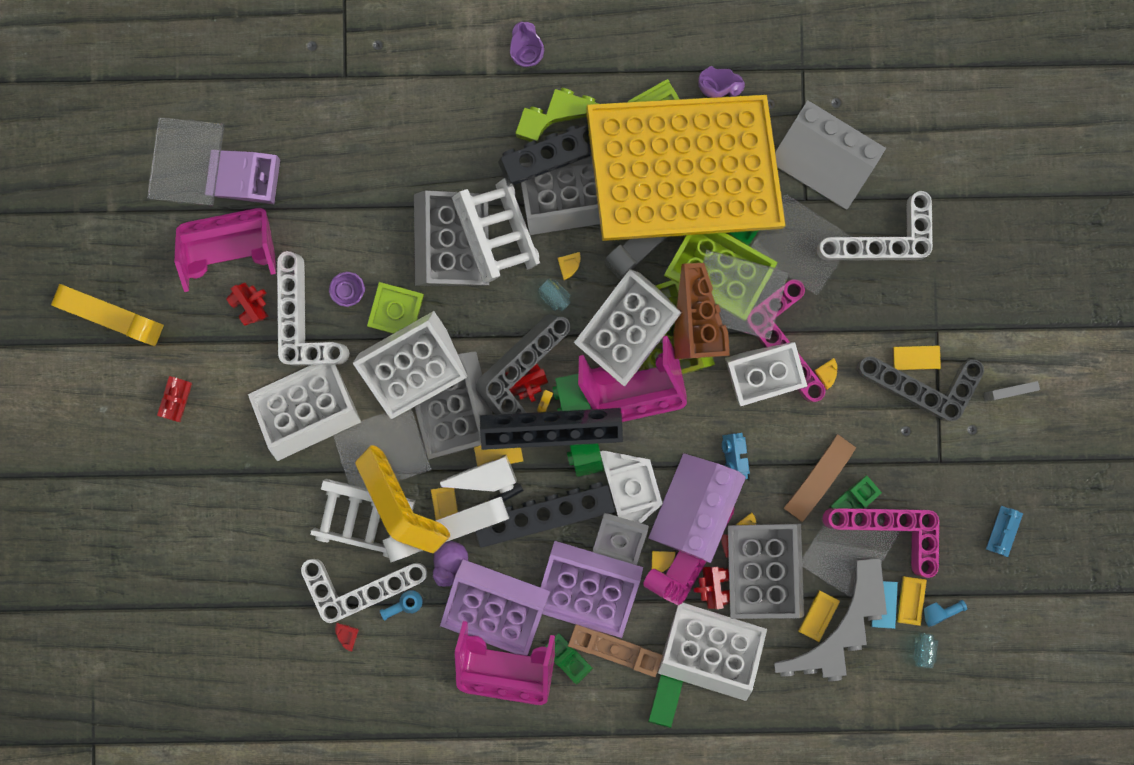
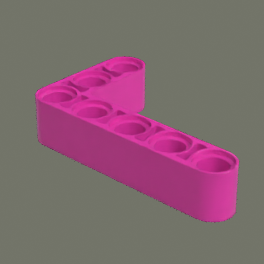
[746,280,826,402]
[644,508,734,605]
[822,508,939,578]

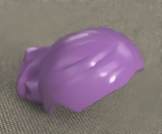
[510,21,545,67]
[698,66,745,98]
[433,541,468,587]

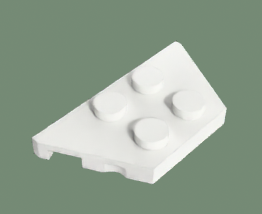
[600,451,662,523]

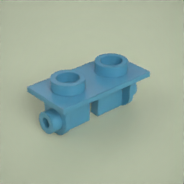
[722,433,750,479]
[986,506,1023,557]

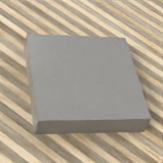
[983,381,1040,402]
[592,513,649,565]

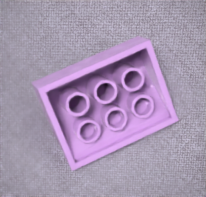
[649,453,746,563]
[541,541,643,638]
[440,560,550,656]

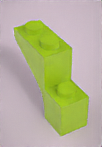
[516,88,599,143]

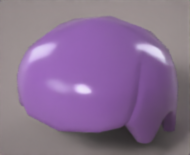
[329,271,365,307]

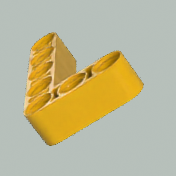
[51,284,164,346]
[355,445,450,553]

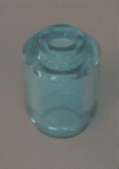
[538,278,571,312]
[913,633,939,668]

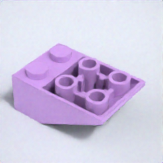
[206,150,280,204]

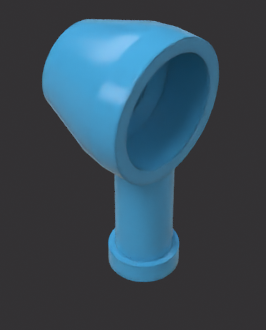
[380,590,423,621]
[924,600,967,627]

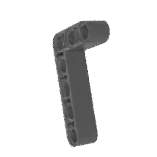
[605,237,667,280]
[476,314,570,415]
[857,357,984,422]

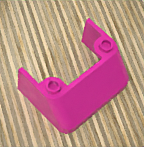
[174,208,276,292]
[578,336,687,422]
[455,621,555,705]

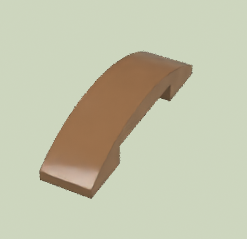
[783,434,856,522]
[568,624,663,677]

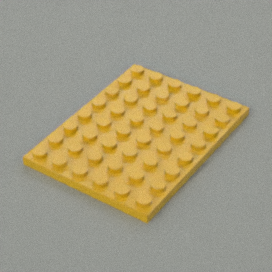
[586,95,785,241]

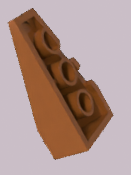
[674,263,730,359]

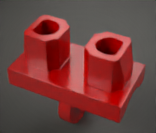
[226,283,268,326]
[505,364,548,403]
[157,376,192,422]
[693,567,730,609]

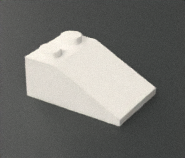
[725,342,807,406]
[440,455,517,493]

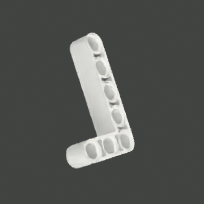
[816,191,932,261]
[277,251,350,366]
[382,497,509,563]
[301,559,427,623]

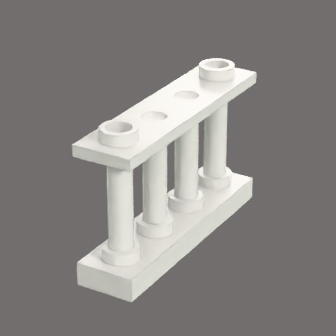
[452,178,540,284]
[310,479,416,558]

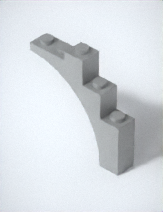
[774,558,887,681]

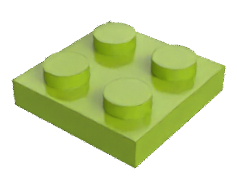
[367,282,424,334]

